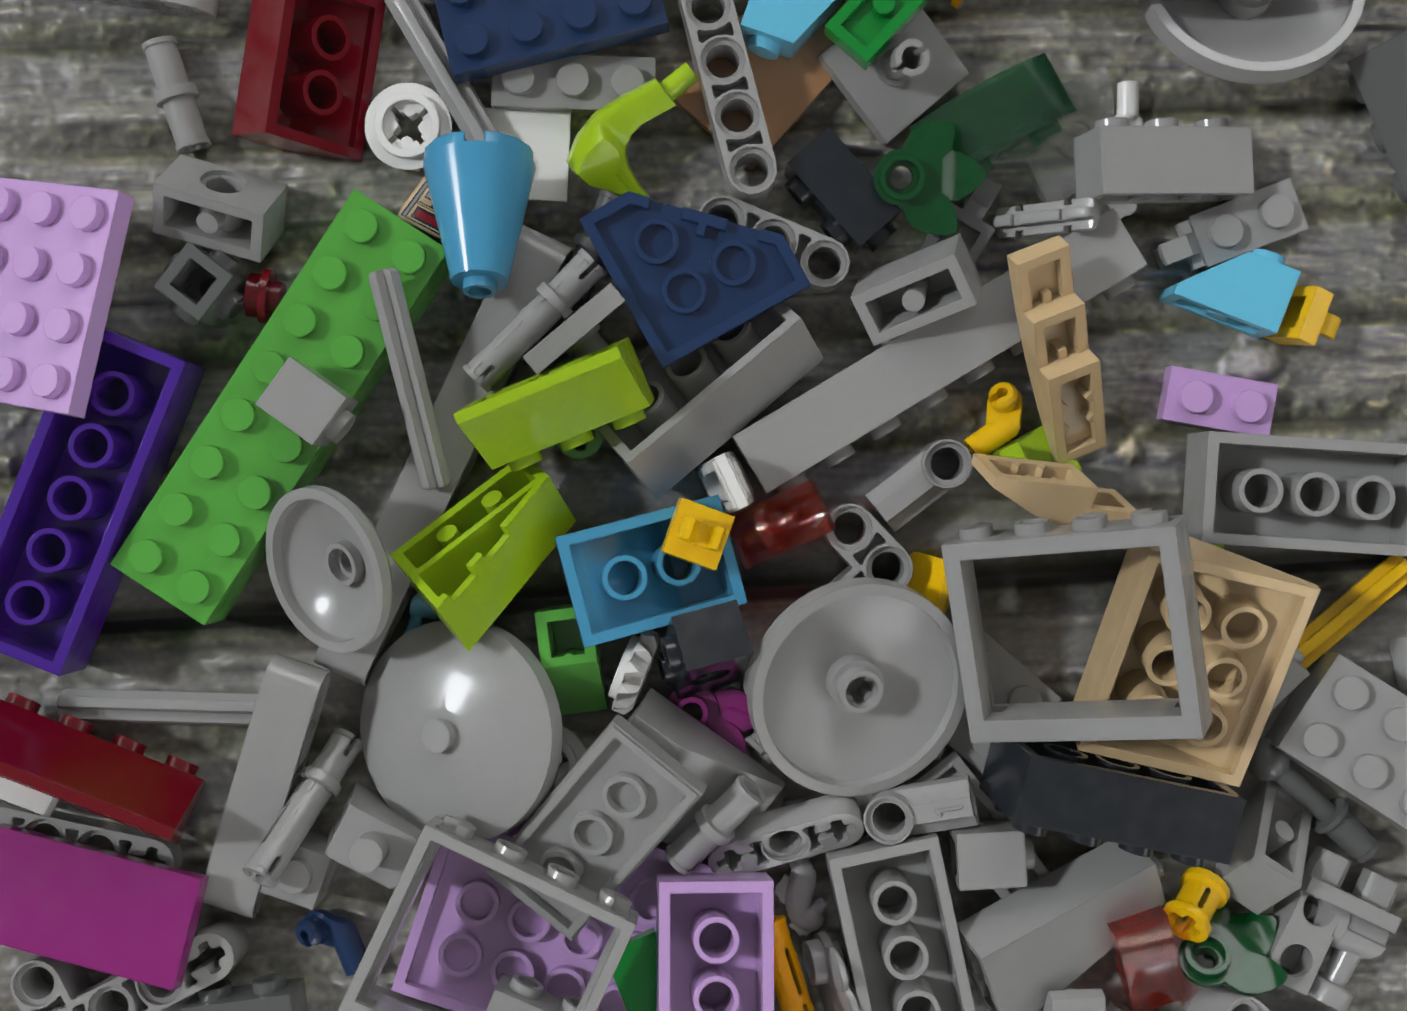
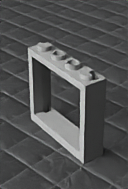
[941,508,1213,743]
[338,814,639,1011]

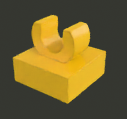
[1263,286,1341,346]
[660,497,735,571]

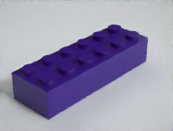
[0,327,206,676]

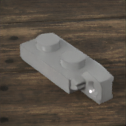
[1151,178,1309,271]

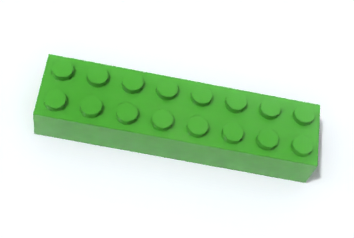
[110,188,449,625]

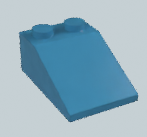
[555,494,748,648]

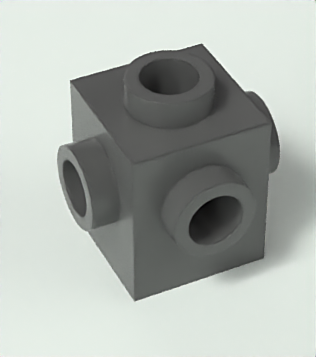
[154,242,246,328]

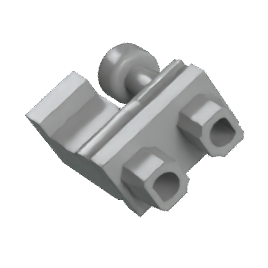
[1266,845,1402,1011]

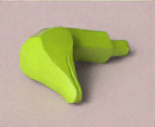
[566,62,699,200]

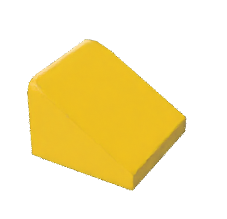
[907,552,949,614]

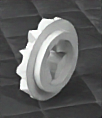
[365,83,453,172]
[608,630,660,715]

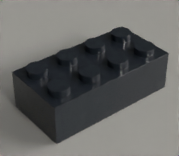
[979,741,1247,867]

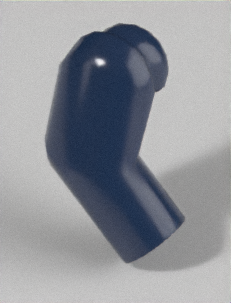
[296,909,366,976]

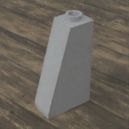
[957,841,1166,1011]

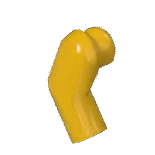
[963,382,1023,456]

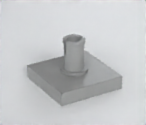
[816,9,969,145]
[523,283,626,375]

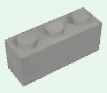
[1073,117,1255,204]

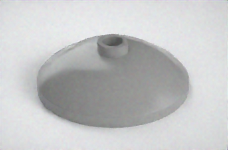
[265,485,393,653]

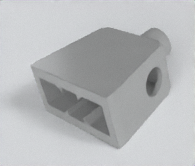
[325,782,422,890]

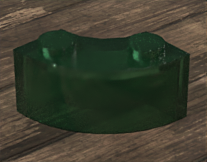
[909,53,1077,174]

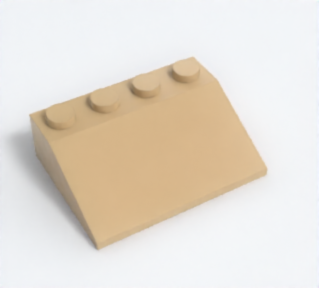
[1073,536,1321,787]

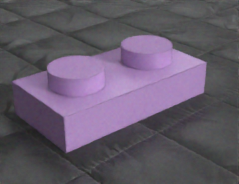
[1156,366,1278,435]

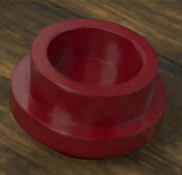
[244,269,287,324]

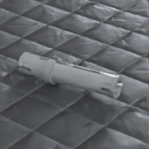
[462,248,607,393]
[242,728,362,888]

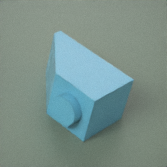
[1158,249,1301,339]

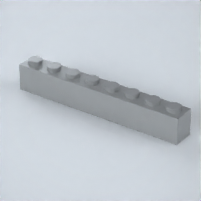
[732,208,1148,497]

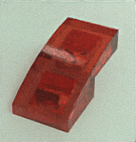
[1107,906,1185,1011]

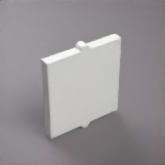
[485,108,571,203]

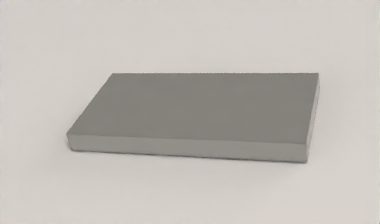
[485,713,707,941]

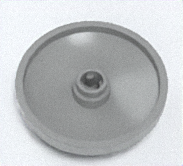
[1139,0,1365,84]
[747,577,965,797]
[360,621,563,840]

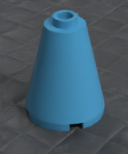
[423,131,536,299]

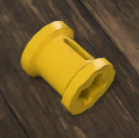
[1161,867,1230,943]

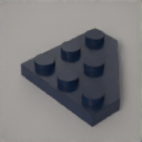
[579,191,811,369]

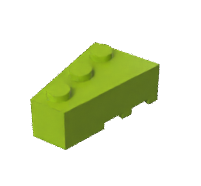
[390,464,576,652]

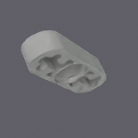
[707,795,864,873]

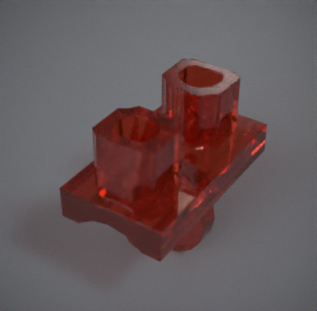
[730,478,836,569]

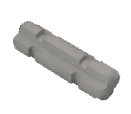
[992,197,1101,240]

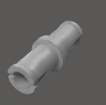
[141,35,211,154]
[665,775,766,875]

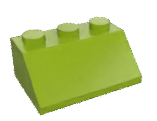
[453,337,655,472]

